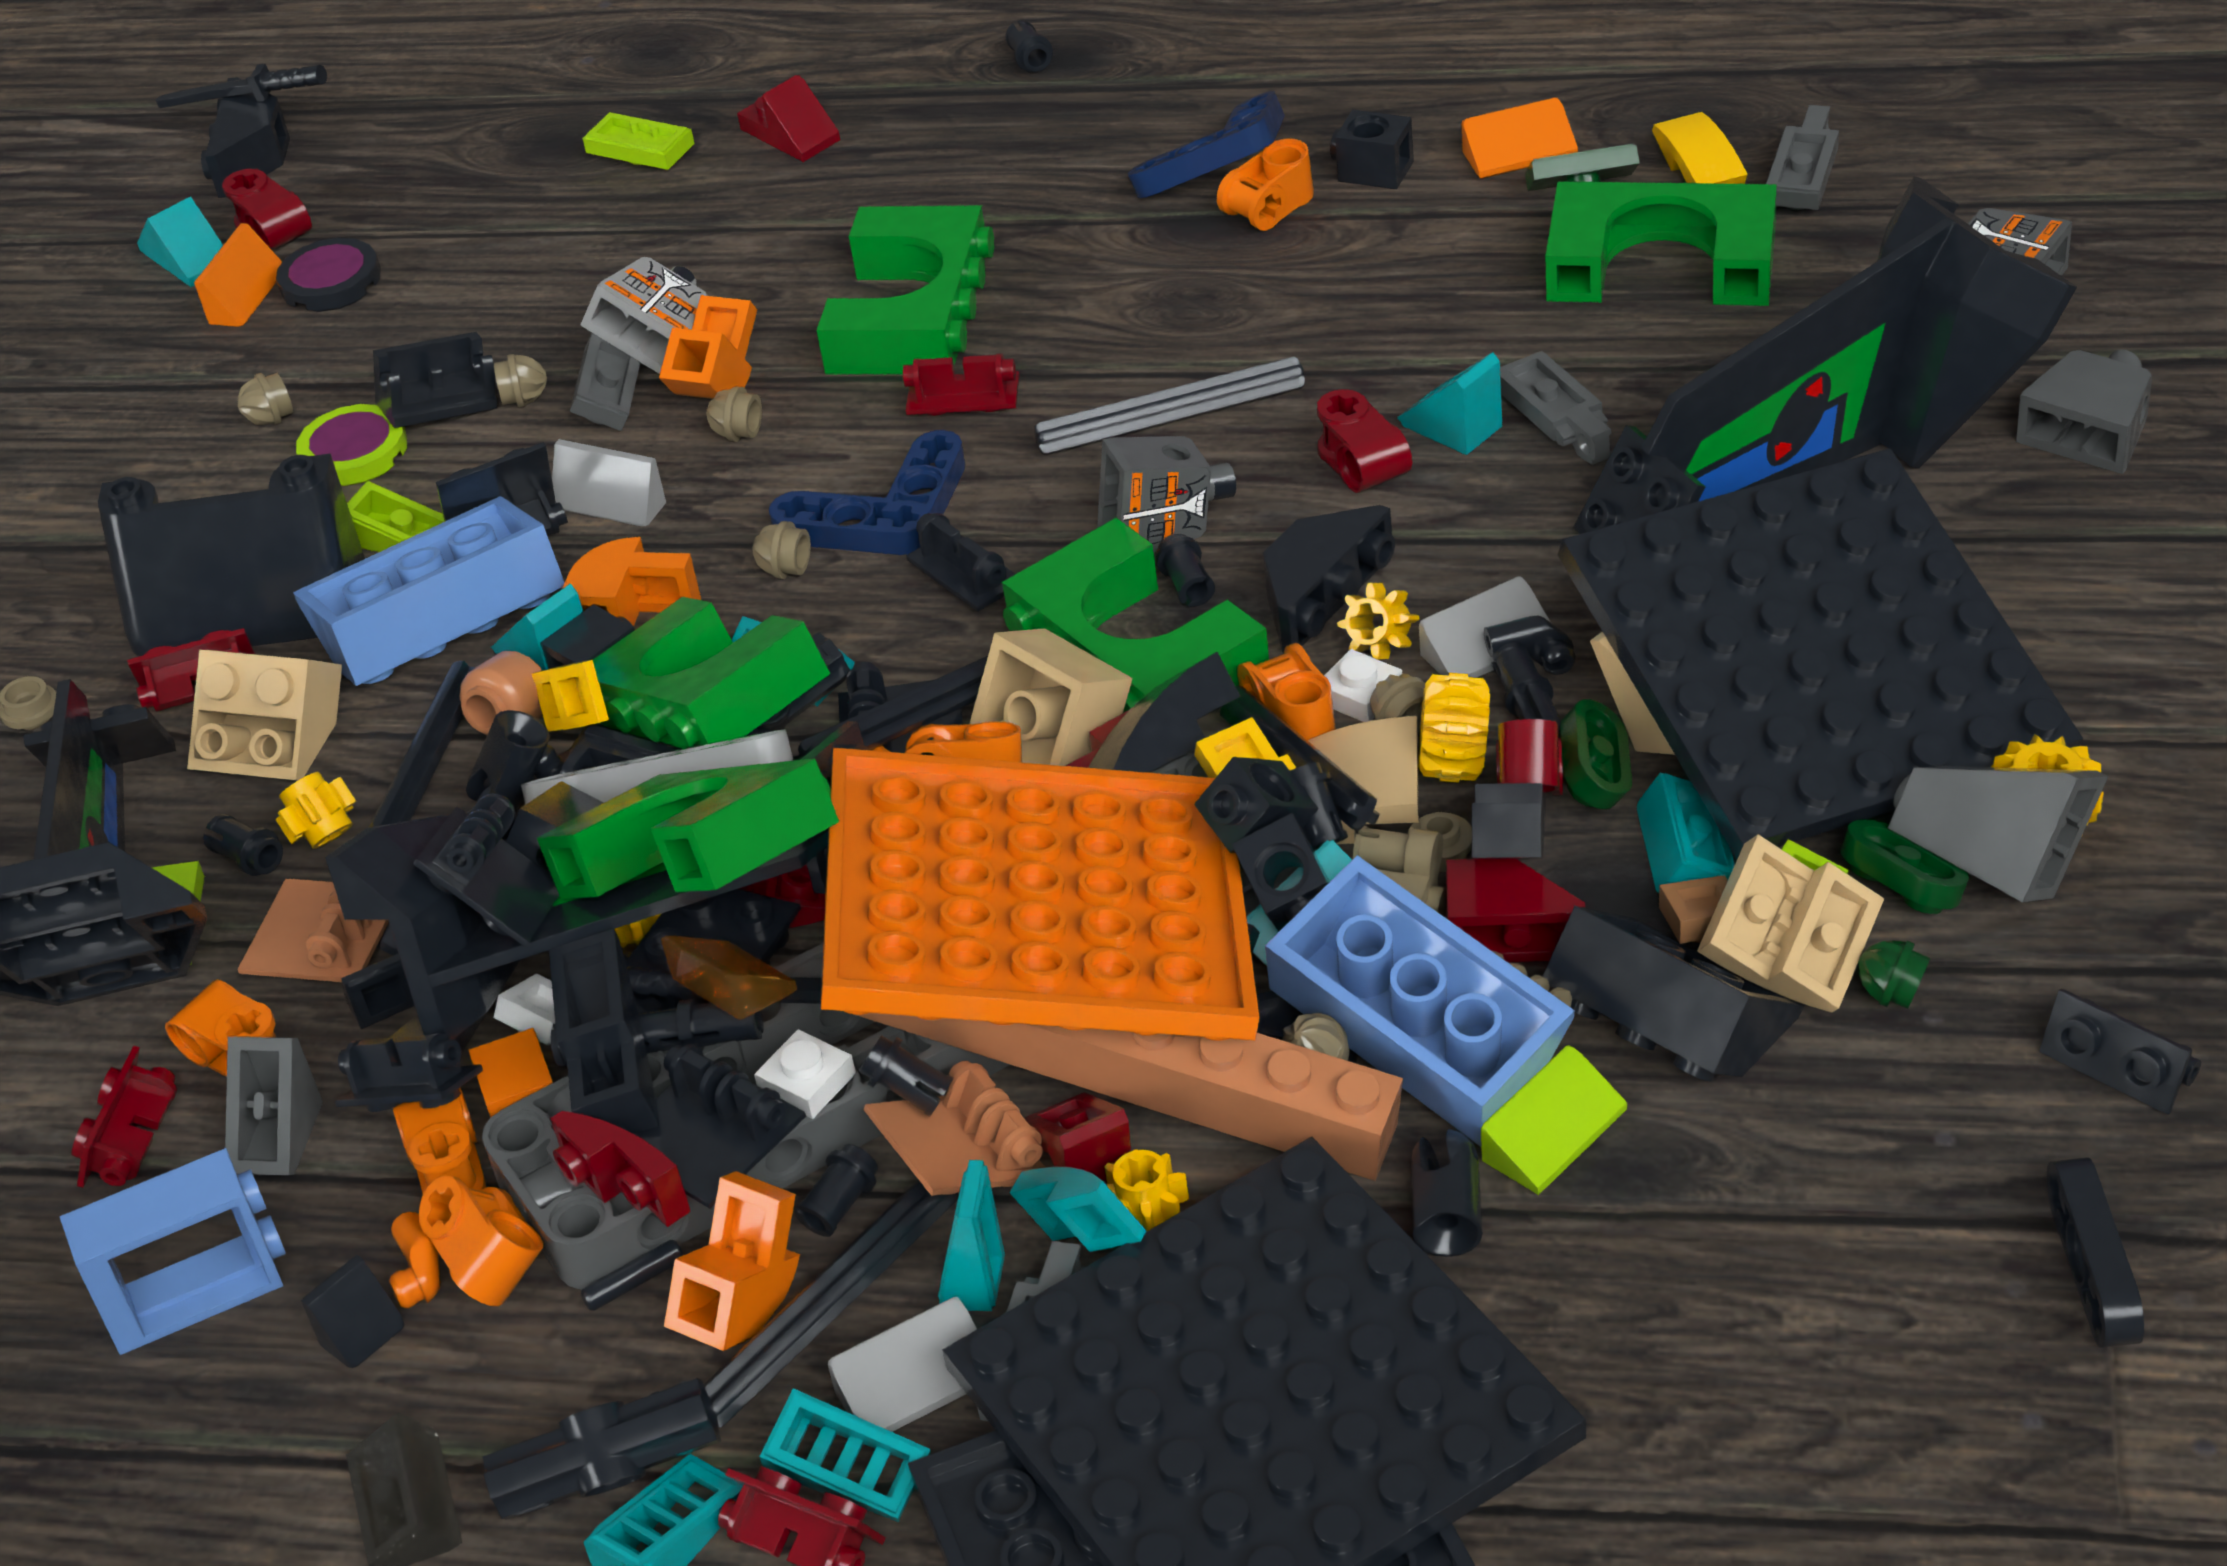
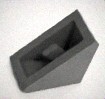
[225,1036,323,1175]

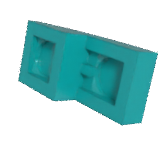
[1009,1167,1146,1252]

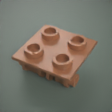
[237,879,389,982]
[863,1061,1046,1196]

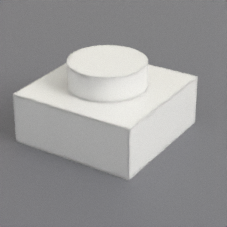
[1324,649,1402,722]
[493,973,555,1046]
[754,1029,856,1119]

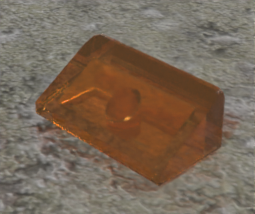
[661,936,798,1020]

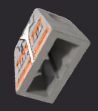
[580,257,707,374]

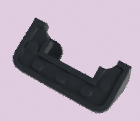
[98,453,365,656]

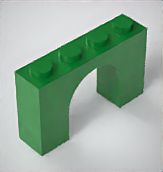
[1545,181,1777,306]
[816,205,994,375]
[1002,518,1269,714]
[593,597,831,749]
[537,758,839,899]

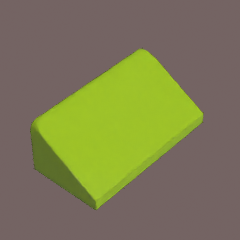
[1481,1045,1627,1195]

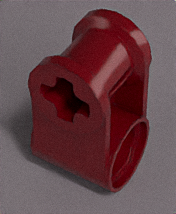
[222,168,312,251]
[1317,389,1412,493]
[1496,719,1563,796]

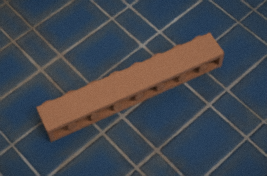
[856,1013,1403,1181]

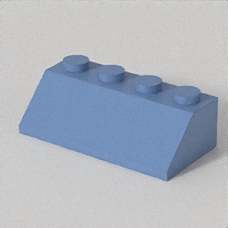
[293,496,565,686]
[1265,855,1575,1147]

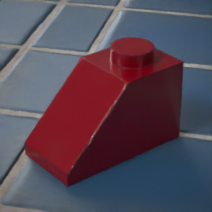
[1446,859,1585,963]

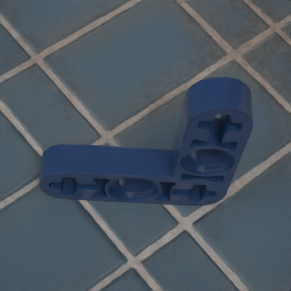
[1128,91,1285,198]
[769,430,965,555]

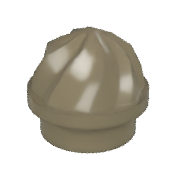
[494,353,547,408]
[238,373,293,425]
[706,386,762,442]
[752,521,811,579]
[1370,673,1425,733]
[1282,1013,1349,1061]

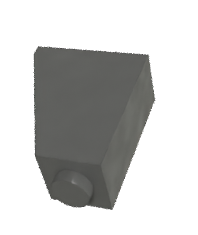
[1888,766,2108,902]

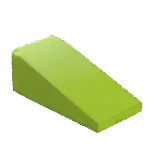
[347,480,444,552]

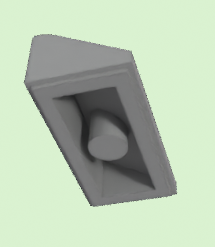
[552,439,666,527]
[1419,576,1550,678]
[828,1297,977,1432]

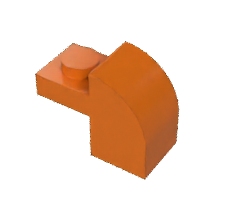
[659,295,758,399]
[562,537,701,626]
[664,1171,800,1351]

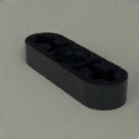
[2047,1157,2144,1348]

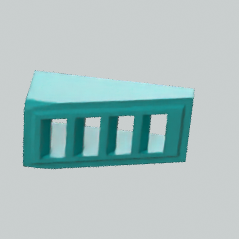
[938,1160,1005,1311]
[759,1388,931,1522]
[583,1454,743,1566]

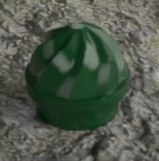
[1858,940,1930,1009]

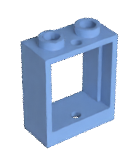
[59,1148,286,1355]

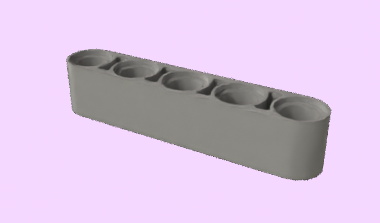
[521,729,794,804]

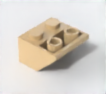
[187,649,342,781]

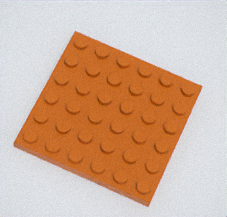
[821,748,1260,1041]

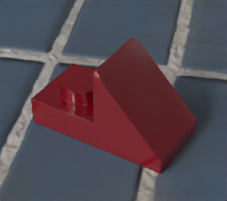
[737,75,841,162]
[1024,1092,1131,1185]

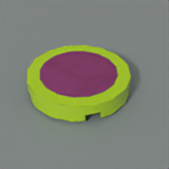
[296,404,407,486]

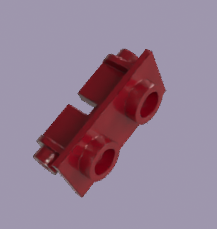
[903,353,1020,416]
[127,628,256,712]
[71,1045,177,1188]
[718,1466,886,1566]

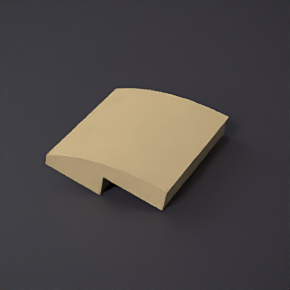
[1308,716,1419,844]
[1697,835,1884,1013]

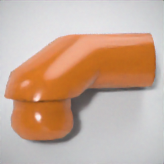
[389,1212,440,1309]

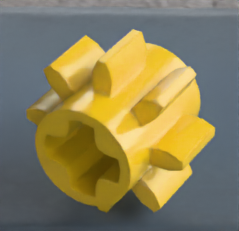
[1337,583,1419,660]
[275,772,357,849]
[1105,1149,1189,1232]

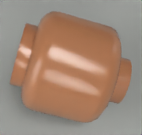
[460,651,543,735]

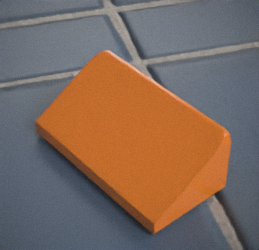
[1461,97,1578,179]
[194,223,282,327]

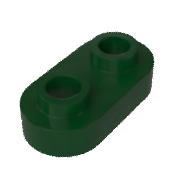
[1560,699,1632,810]
[1840,820,1969,914]

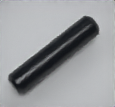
[581,1239,684,1311]

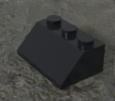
[1543,906,1805,1082]

